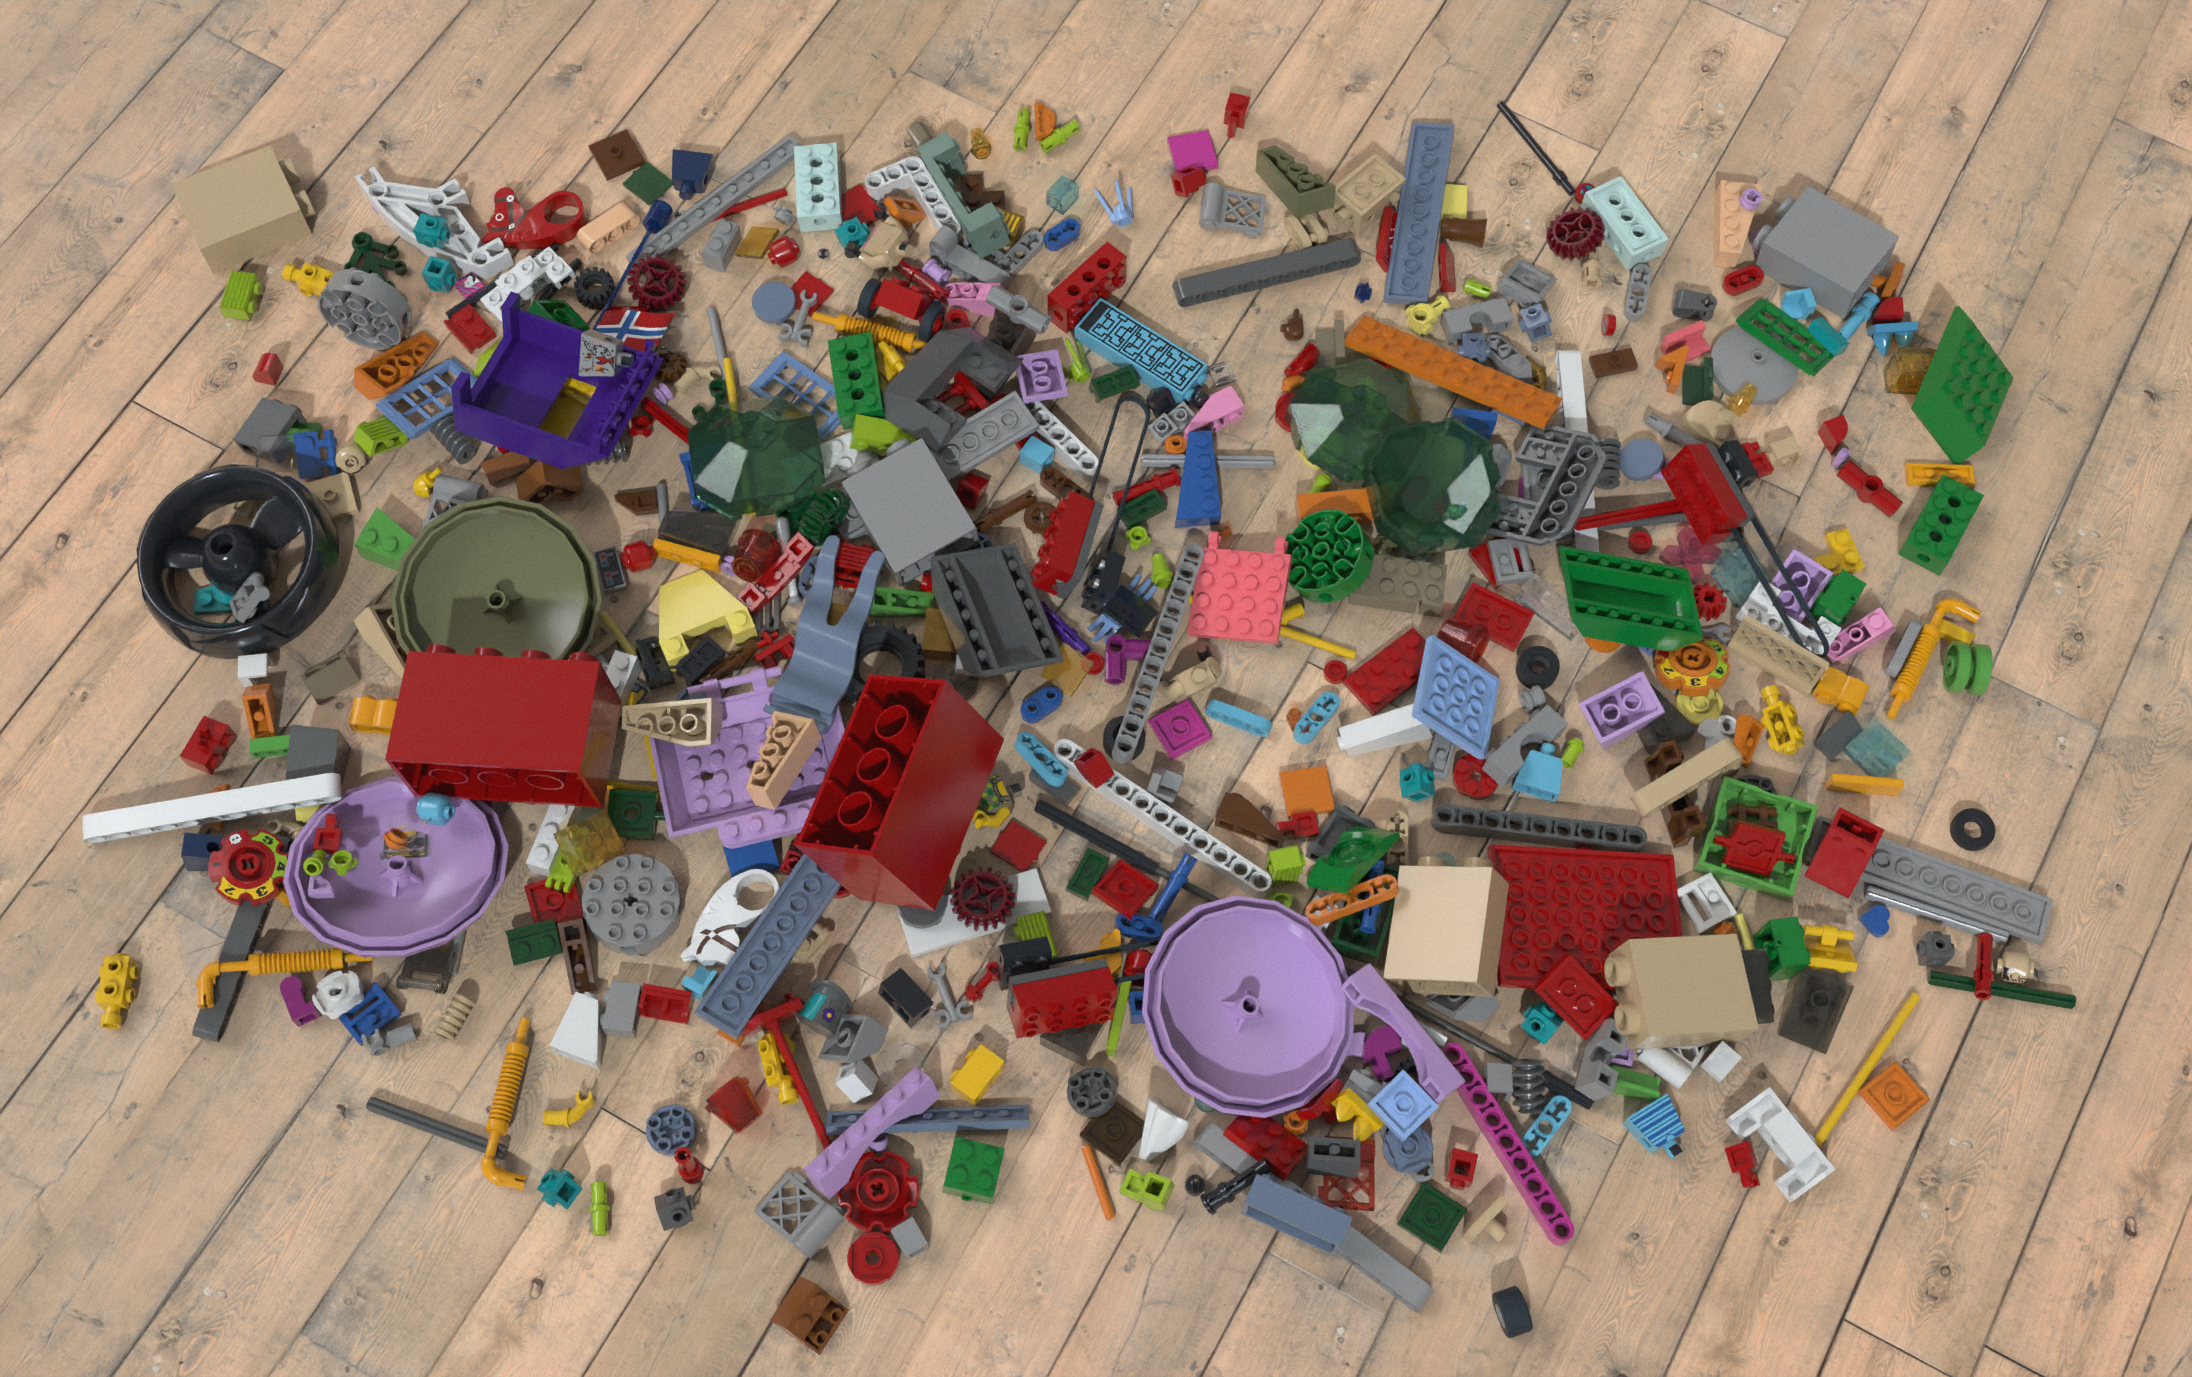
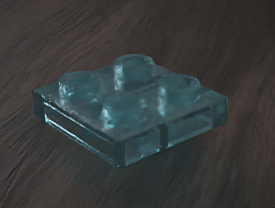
[1710,545,1771,608]
[1842,719,1911,777]

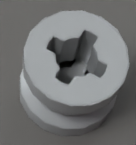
[1519,685,1546,713]

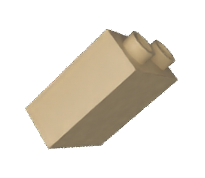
[171,145,316,274]
[1383,857,1509,997]
[1604,934,1759,1050]

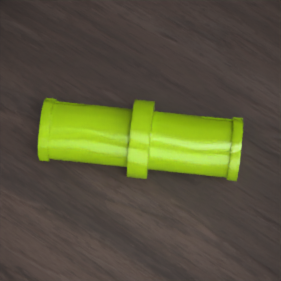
[1013,108,1031,152]
[1039,119,1081,154]
[589,1182,610,1236]

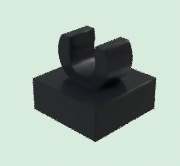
[1146,387,1176,418]

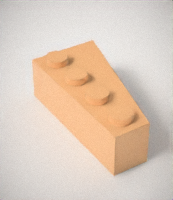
[1713,180,1763,268]
[746,711,822,810]

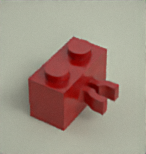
[180,715,236,775]

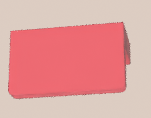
[1660,320,1711,363]

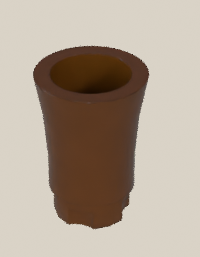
[1441,217,1487,249]

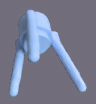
[1094,180,1134,227]

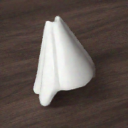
[1139,1097,1189,1163]

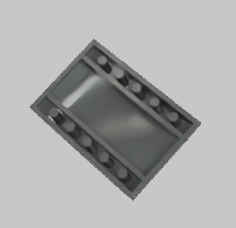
[931,543,1064,678]

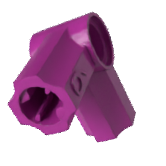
[1104,635,1151,685]

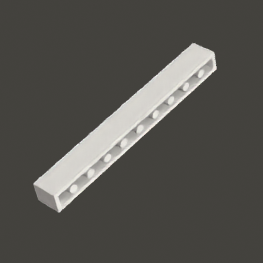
[526,650,641,877]

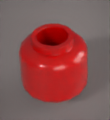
[767,236,801,268]
[620,540,656,573]
[1124,949,1153,987]

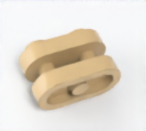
[1284,213,1328,250]

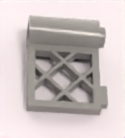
[1199,182,1266,238]
[421,474,488,530]
[754,1172,845,1259]

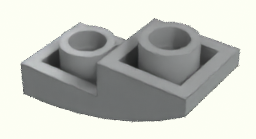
[1148,401,1196,444]

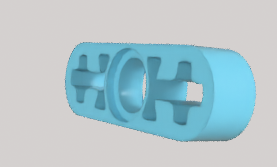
[1293,692,1340,744]
[1205,699,1272,737]
[1014,732,1068,787]
[1521,1096,1572,1159]

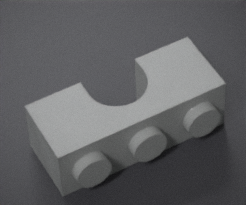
[1440,297,1514,345]
[1575,1018,1627,1101]

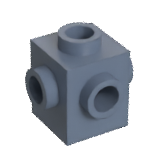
[1518,303,1552,343]
[1458,332,1490,366]

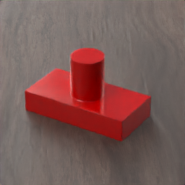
[1296,1079,1344,1123]

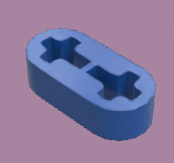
[1044,218,1080,251]

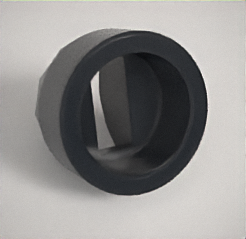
[1191,388,1210,408]
[1185,1175,1205,1196]

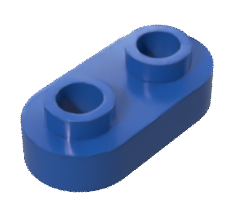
[1020,686,1063,724]
[1115,913,1163,942]

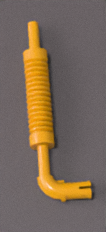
[812,312,927,353]
[1886,598,1982,720]
[195,948,373,1009]
[481,1018,530,1191]

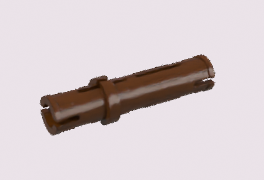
[973,490,1037,533]
[697,639,759,685]

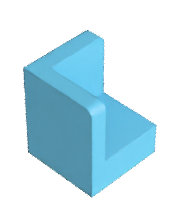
[1780,288,1817,320]
[1019,436,1054,475]
[681,966,719,1001]

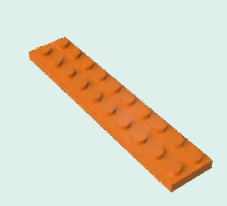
[1345,316,1563,430]

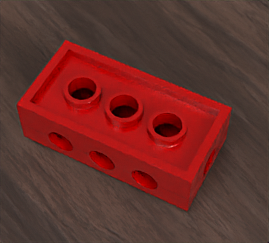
[1047,241,1127,334]

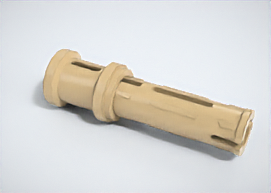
[1582,227,1602,289]

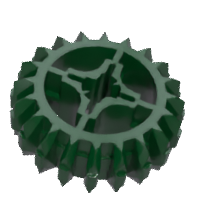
[798,487,850,547]

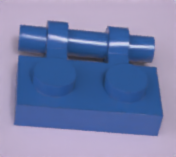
[293,429,339,479]

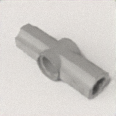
[986,285,1051,335]

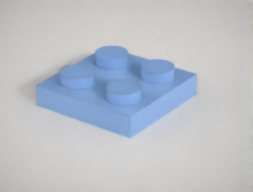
[1367,1070,1439,1142]

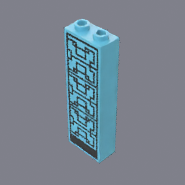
[1074,298,1208,405]

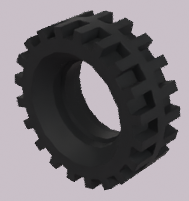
[845,620,925,704]

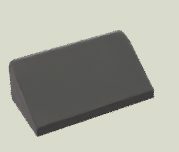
[1814,711,1863,761]
[1029,761,1081,807]

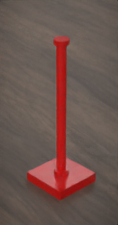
[741,998,832,1150]

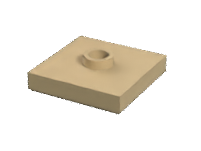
[303,472,359,520]

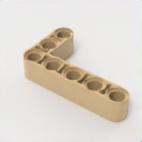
[1630,737,1744,818]

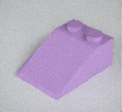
[1016,349,1068,403]
[1770,549,1834,623]
[1579,671,1665,750]

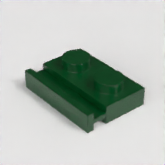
[505,919,563,966]

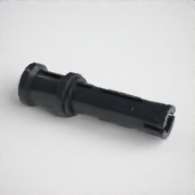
[1200,1157,1274,1215]

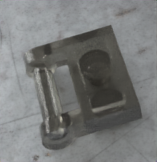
[396,949,458,994]

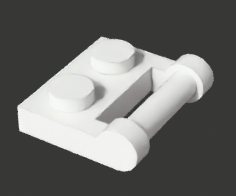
[1677,872,1737,935]

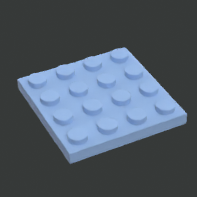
[1412,635,1500,760]

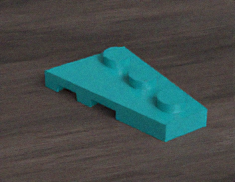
[193,585,233,615]

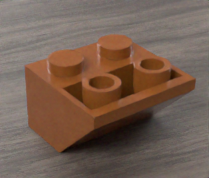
[770,1276,849,1355]

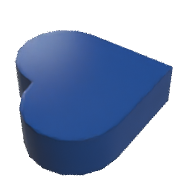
[1858,905,1890,937]

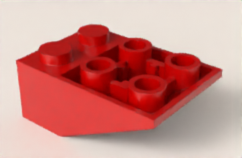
[1804,807,1885,899]

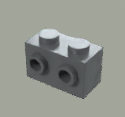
[1306,1136,1361,1178]

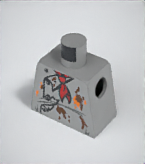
[579,329,634,376]

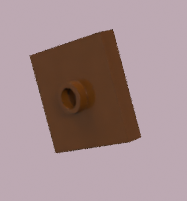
[588,129,645,181]

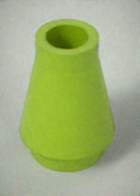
[1151,554,1174,589]

